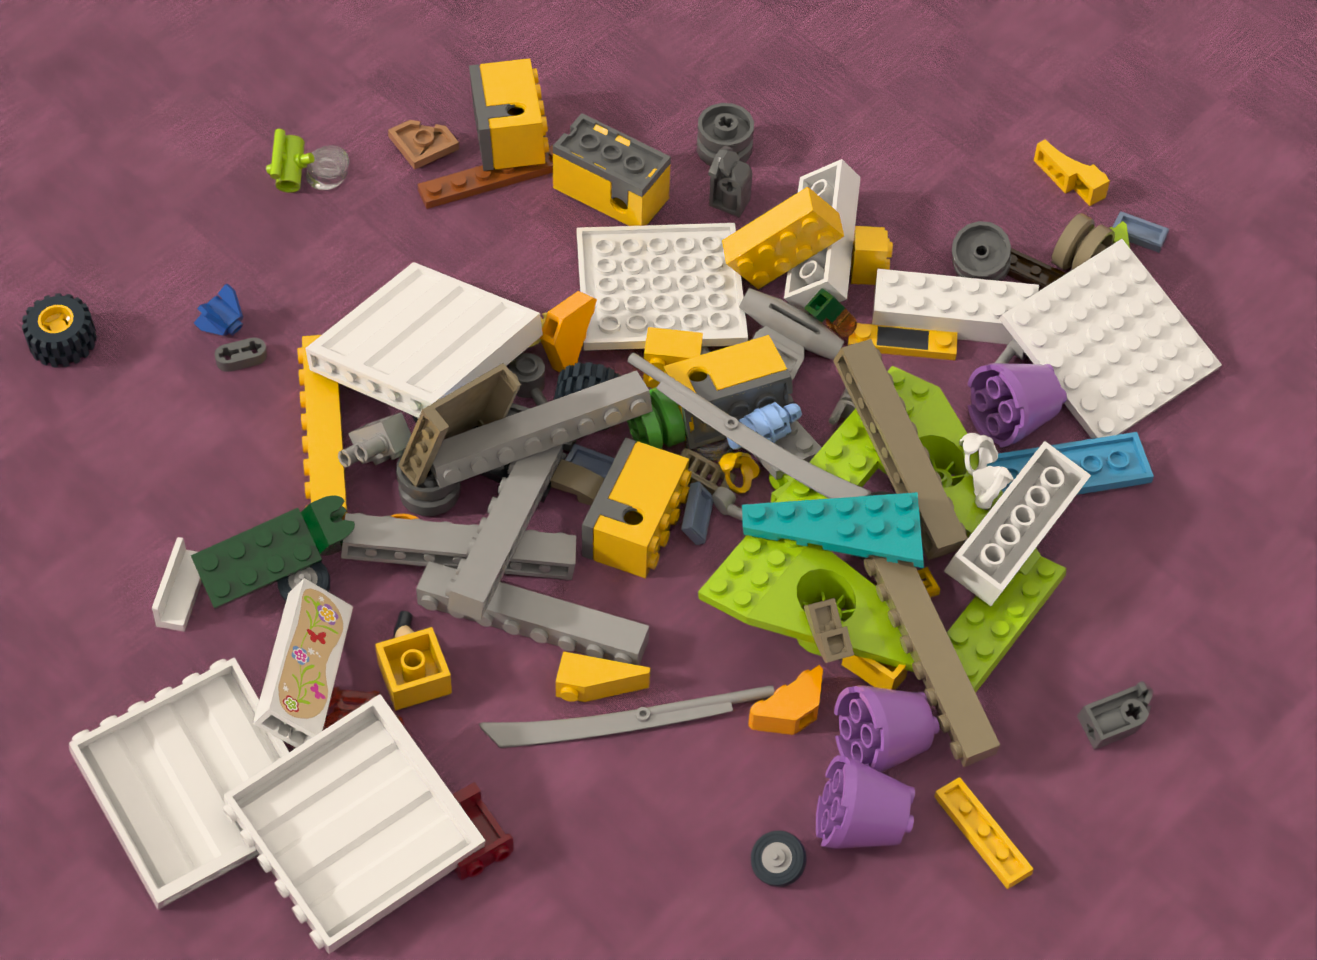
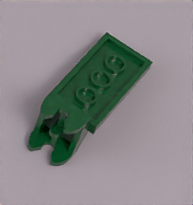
[190,495,355,610]

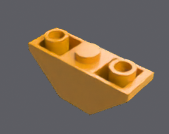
[540,291,597,372]
[748,665,823,735]

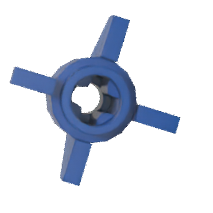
[194,283,244,336]

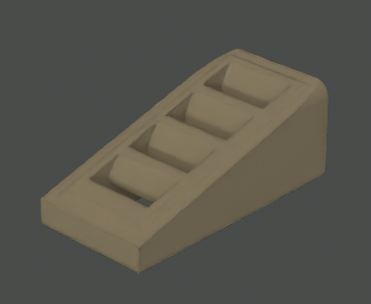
[680,448,736,495]

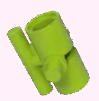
[266,129,315,193]

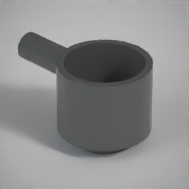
[509,353,548,406]

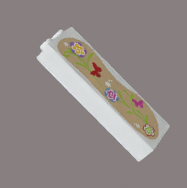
[253,578,353,748]

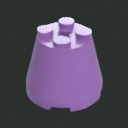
[967,363,1067,447]
[834,685,939,772]
[816,755,915,849]

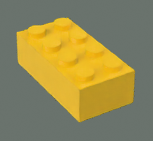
[722,187,844,289]

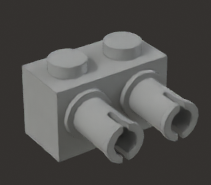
[338,412,411,467]

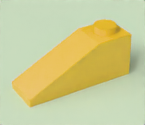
[555,652,650,702]

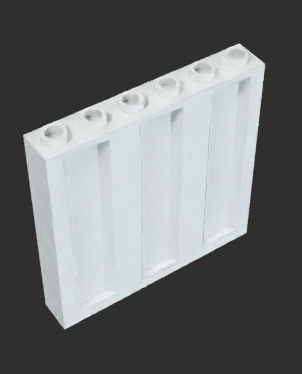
[305,262,543,418]
[69,657,289,910]
[222,694,485,954]

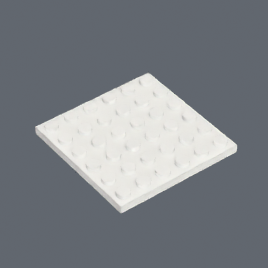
[577,223,748,350]
[999,239,1222,439]

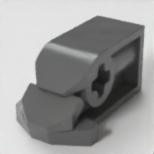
[708,145,752,217]
[1077,681,1154,750]

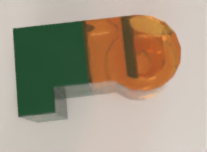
[804,288,857,337]

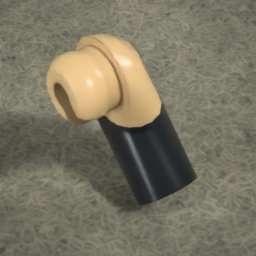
[393,611,414,638]

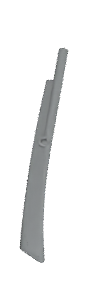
[628,353,871,499]
[479,685,775,748]

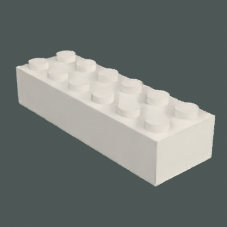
[784,159,861,315]
[872,269,1039,344]
[944,441,1091,606]

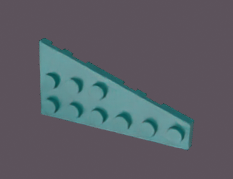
[742,492,924,568]

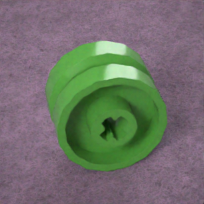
[627,387,686,449]

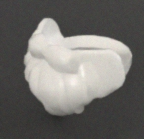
[959,433,998,476]
[972,466,1014,509]

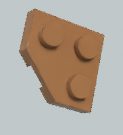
[388,120,459,170]

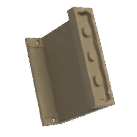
[398,363,521,487]

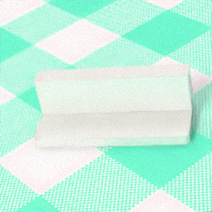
[152,537,202,632]

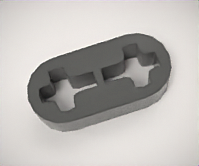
[215,337,267,372]

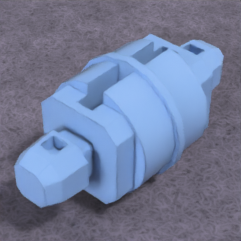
[727,402,802,449]

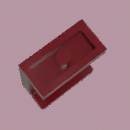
[452,782,514,881]

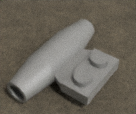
[739,288,844,380]

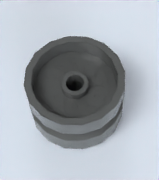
[696,103,754,166]
[952,221,1011,281]
[397,454,461,516]

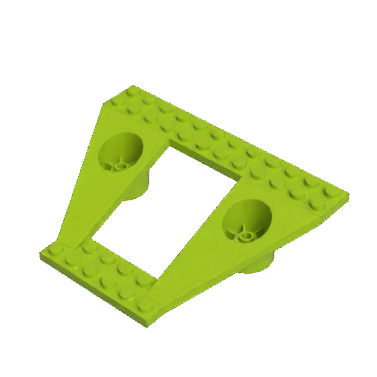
[698,366,1066,693]

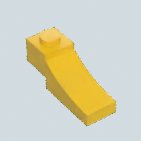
[1034,139,1110,206]

